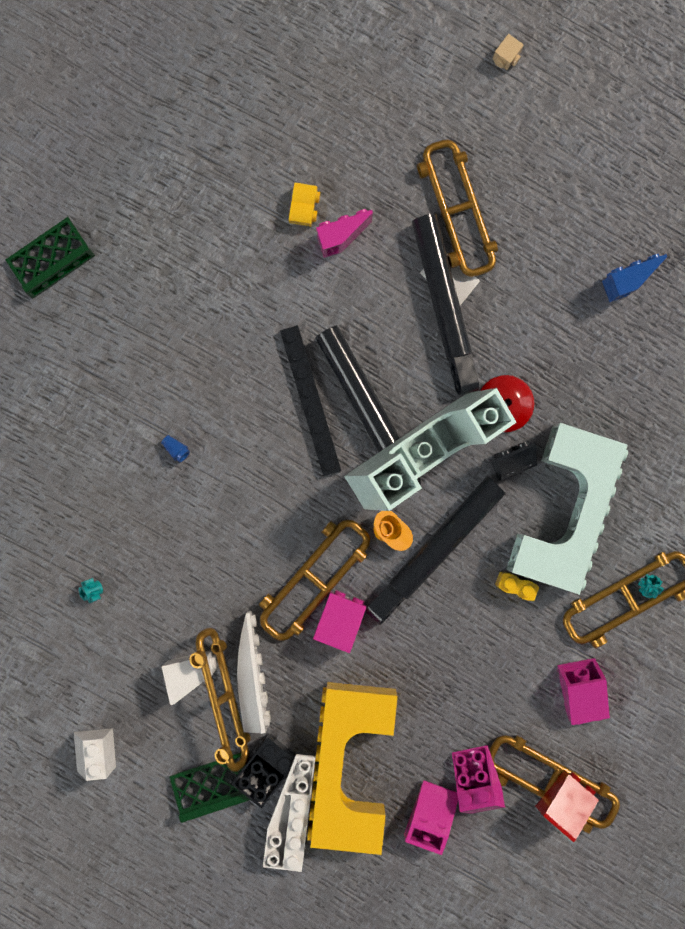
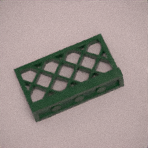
[5,217,95,299]
[169,753,250,823]

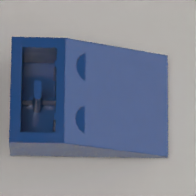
[602,253,667,302]

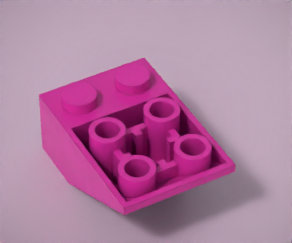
[316,209,373,258]
[452,745,505,814]
[404,780,458,855]

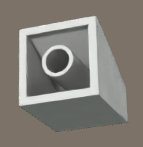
[161,650,219,705]
[74,728,116,781]

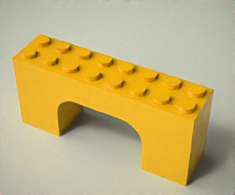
[307,682,398,855]

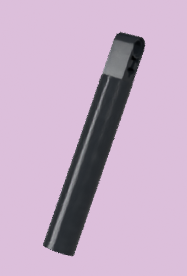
[412,214,479,395]
[315,325,421,485]
[365,476,506,625]

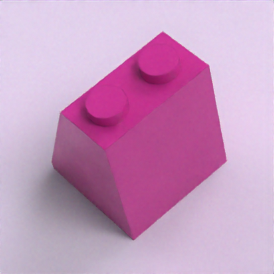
[313,590,366,653]
[557,658,610,725]

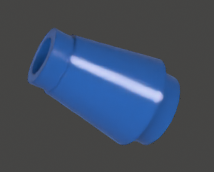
[161,435,190,463]

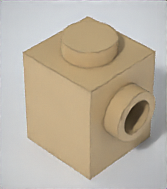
[492,34,524,70]

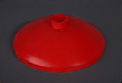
[480,375,534,432]

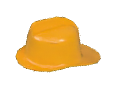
[373,511,413,551]

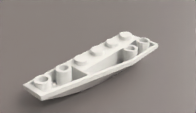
[237,611,271,734]
[263,754,316,872]

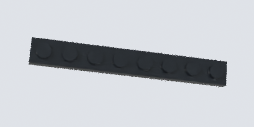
[280,325,341,477]

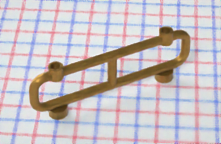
[417,139,498,277]
[259,519,370,641]
[563,551,685,648]
[189,628,251,772]
[489,735,620,834]

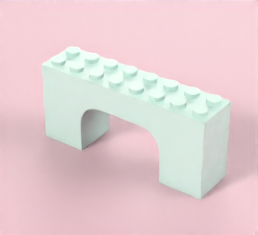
[344,388,516,511]
[506,423,628,595]

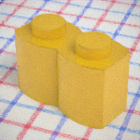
[289,182,321,227]
[495,572,539,601]

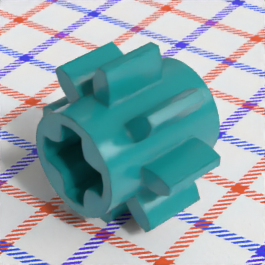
[638,574,664,599]
[79,578,103,603]

